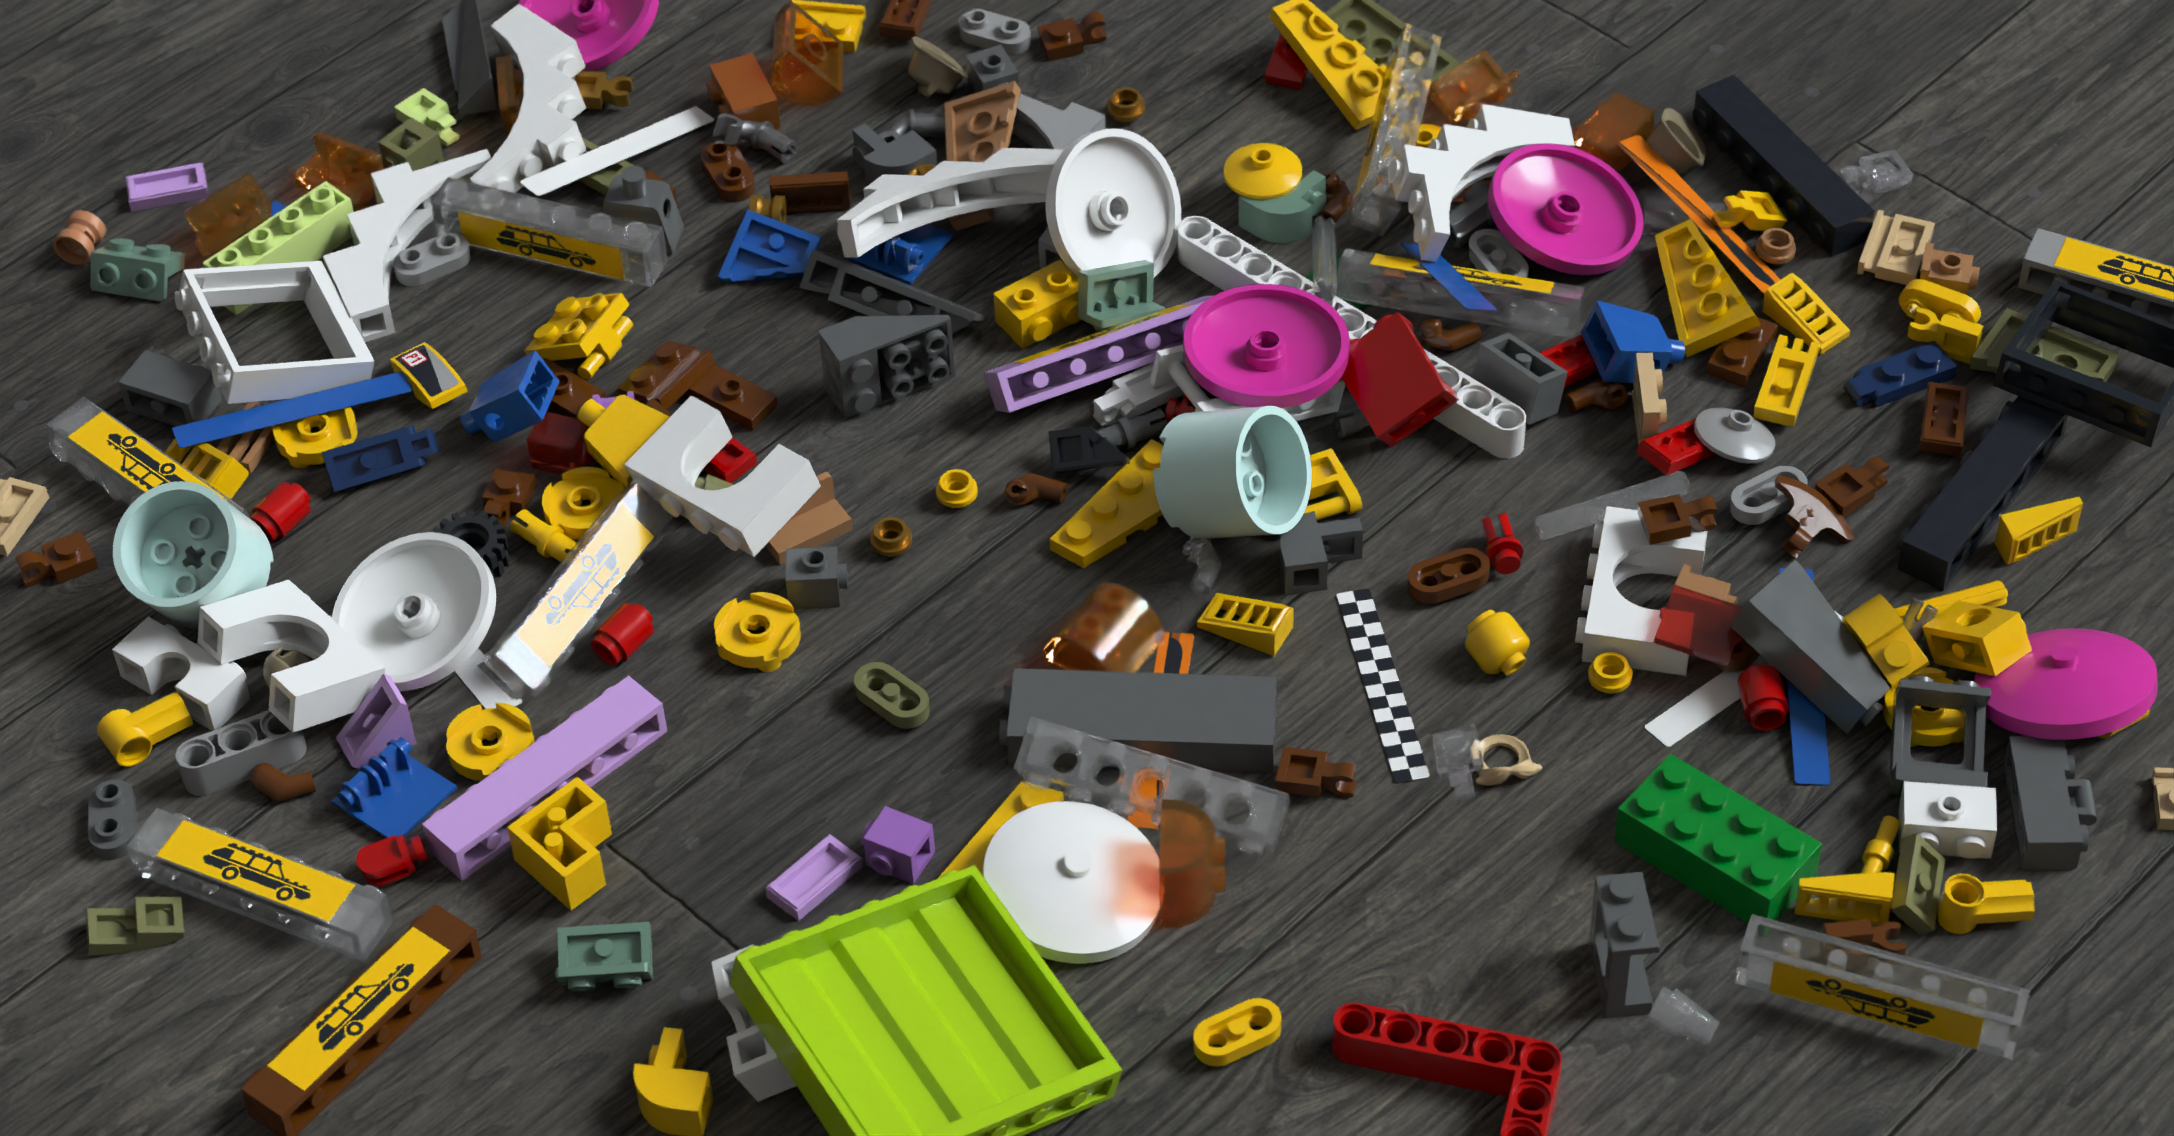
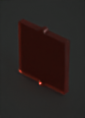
[1653,585,1743,667]

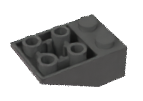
[818,315,955,419]

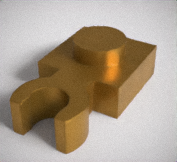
[572,71,633,109]

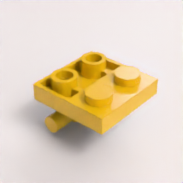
[524,293,633,380]

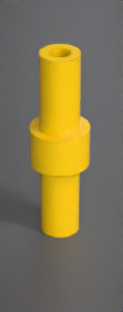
[1860,816,1900,874]

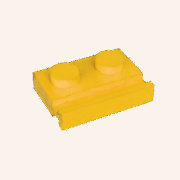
[781,0,866,53]

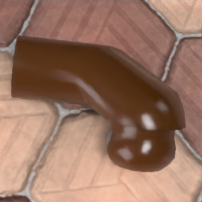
[1319,172,1352,226]
[1005,473,1068,506]
[250,763,316,802]

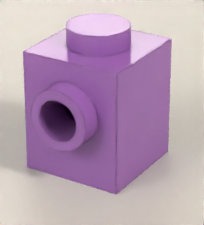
[861,806,935,884]

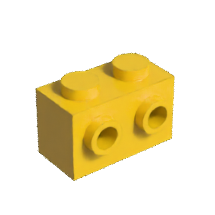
[994,260,1081,349]

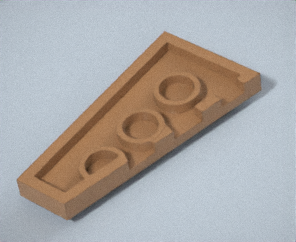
[944,81,1021,231]

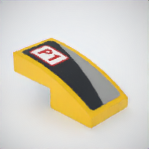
[390,342,468,409]

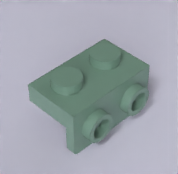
[90,238,185,301]
[1078,259,1165,331]
[556,922,653,992]

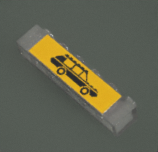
[1347,23,1442,236]
[431,177,668,287]
[1335,249,1585,338]
[46,397,249,518]
[477,482,672,701]
[127,808,393,962]
[1735,914,2030,1060]

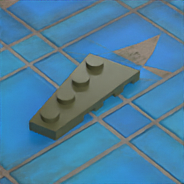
[1324,0,1462,94]

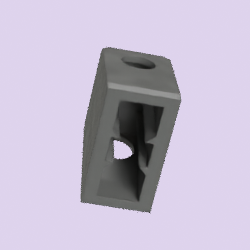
[601,166,684,256]

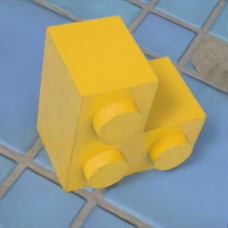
[507,777,612,911]

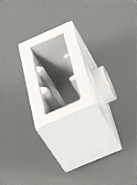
[1899,781,1997,859]

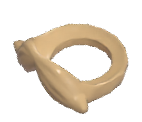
[1472,734,1542,786]

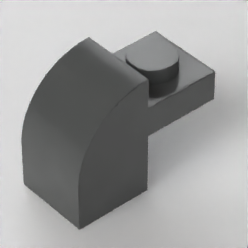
[852,123,937,186]
[1280,511,1363,595]

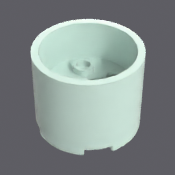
[1153,406,1312,540]
[113,481,274,630]

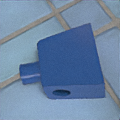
[1581,301,1685,383]
[460,350,559,442]

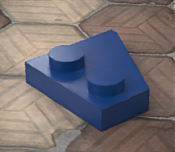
[718,210,821,284]

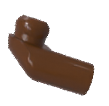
[1420,318,1482,351]
[1564,380,1628,413]

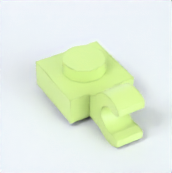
[394,88,460,146]

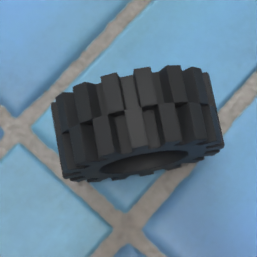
[432,510,510,581]

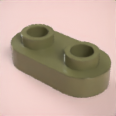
[854,662,930,729]

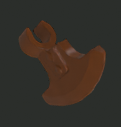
[1775,475,1854,559]

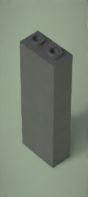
[999,668,1277,773]

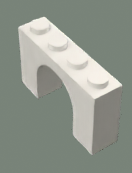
[624,396,821,557]
[1575,506,1708,676]
[198,580,386,732]

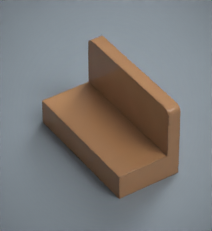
[765,472,853,565]

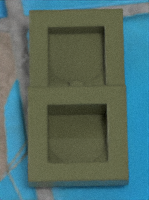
[86,897,184,955]

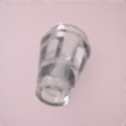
[1646,986,1721,1046]

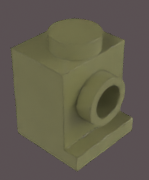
[378,117,444,171]

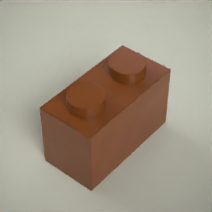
[706,53,781,140]

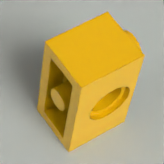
[1922,601,2032,676]

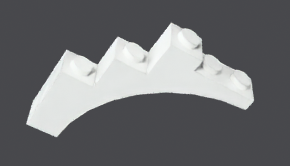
[470,4,586,212]
[1388,104,1575,262]
[323,148,491,342]
[837,148,1064,258]

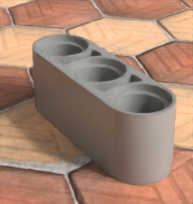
[175,710,307,796]

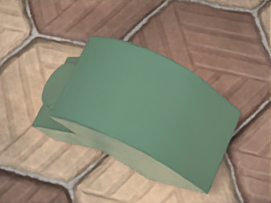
[1239,170,1327,243]

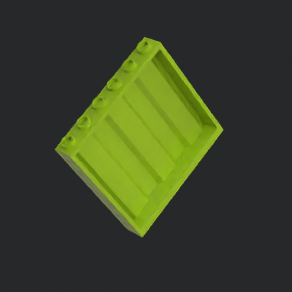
[729,865,1122,1136]

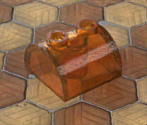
[770,1,844,105]
[1044,583,1164,672]
[1159,799,1225,928]

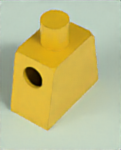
[577,395,670,497]

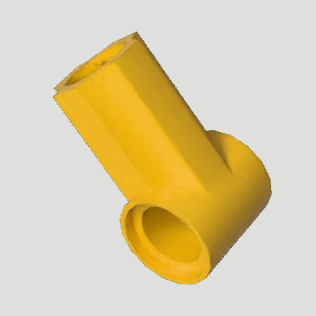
[97,692,193,767]
[1936,873,2035,934]

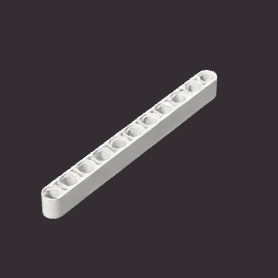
[1177,216,1526,459]

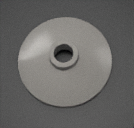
[1694,408,1775,463]

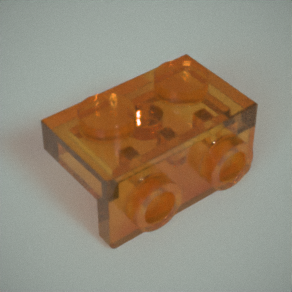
[1425,49,1520,126]
[294,131,384,210]
[184,173,272,257]

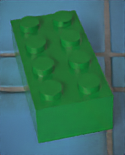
[1614,753,1822,933]

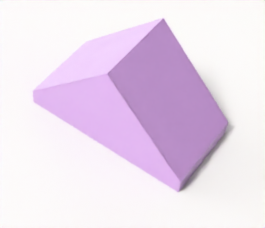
[336,674,416,768]

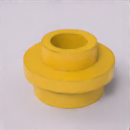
[936,469,978,508]
[1588,652,1632,693]

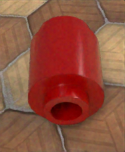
[249,482,311,543]
[591,603,654,666]
[1737,664,1789,731]

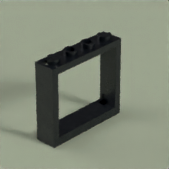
[1993,279,2174,448]

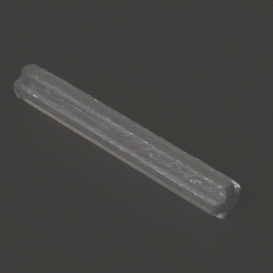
[1312,216,1337,301]
[1533,471,1690,541]

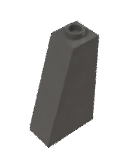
[1729,560,1890,734]

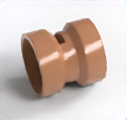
[53,210,106,265]

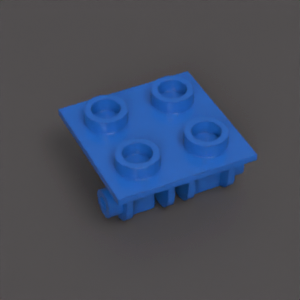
[844,224,953,285]
[331,737,457,838]

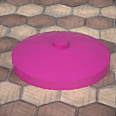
[518,0,659,72]
[1488,143,1643,275]
[1183,284,1350,408]
[1975,628,2158,740]

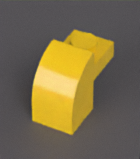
[1841,594,1929,688]
[633,1027,713,1136]

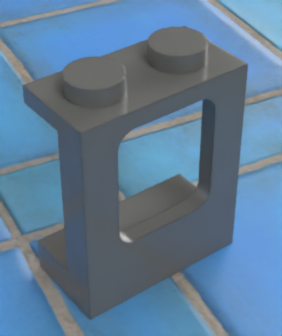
[1889,676,1991,796]
[1589,872,1660,1018]

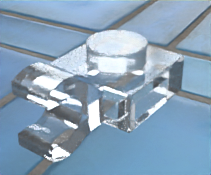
[1840,149,1913,195]
[1432,724,1484,801]

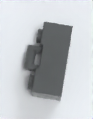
[2003,736,2097,871]

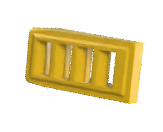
[1762,273,1850,355]
[164,438,249,502]
[1994,497,2083,564]
[1197,593,1294,656]
[1795,872,1894,926]

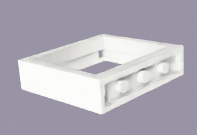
[175,261,374,404]

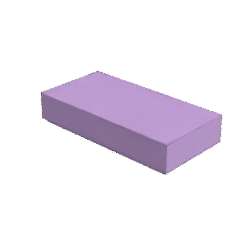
[126,162,209,212]
[765,834,863,921]

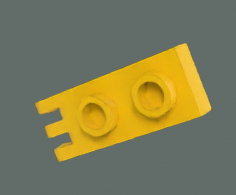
[1753,334,1820,427]

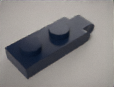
[1843,341,1957,406]
[321,425,439,492]

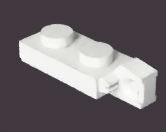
[1093,362,1185,427]

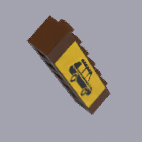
[241,904,482,1136]

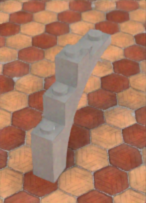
[999,85,1105,269]

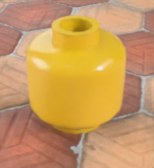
[1465,610,1530,676]

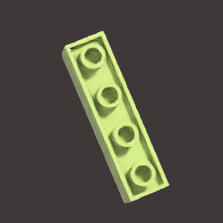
[203,181,354,315]

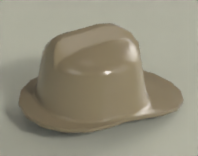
[908,36,969,97]
[1646,108,1706,175]

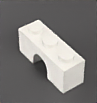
[112,617,251,731]
[711,944,797,1102]

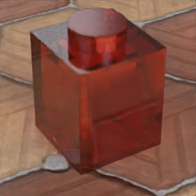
[526,412,593,475]

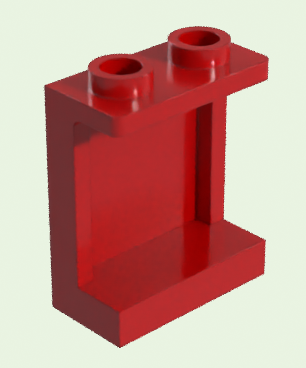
[1341,312,1459,447]

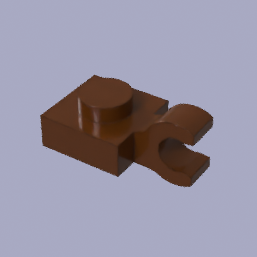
[1037,12,1107,61]
[1814,456,1889,517]
[482,469,537,529]
[1638,494,1717,545]
[15,531,98,587]
[1275,747,1357,798]
[1819,919,1907,966]

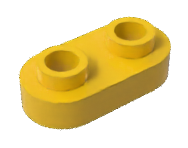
[1899,279,1981,323]
[1193,998,1281,1066]

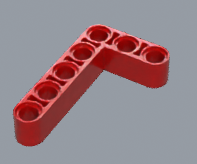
[1333,1003,1562,1136]

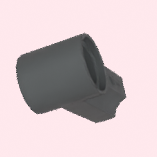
[1445,181,1499,250]

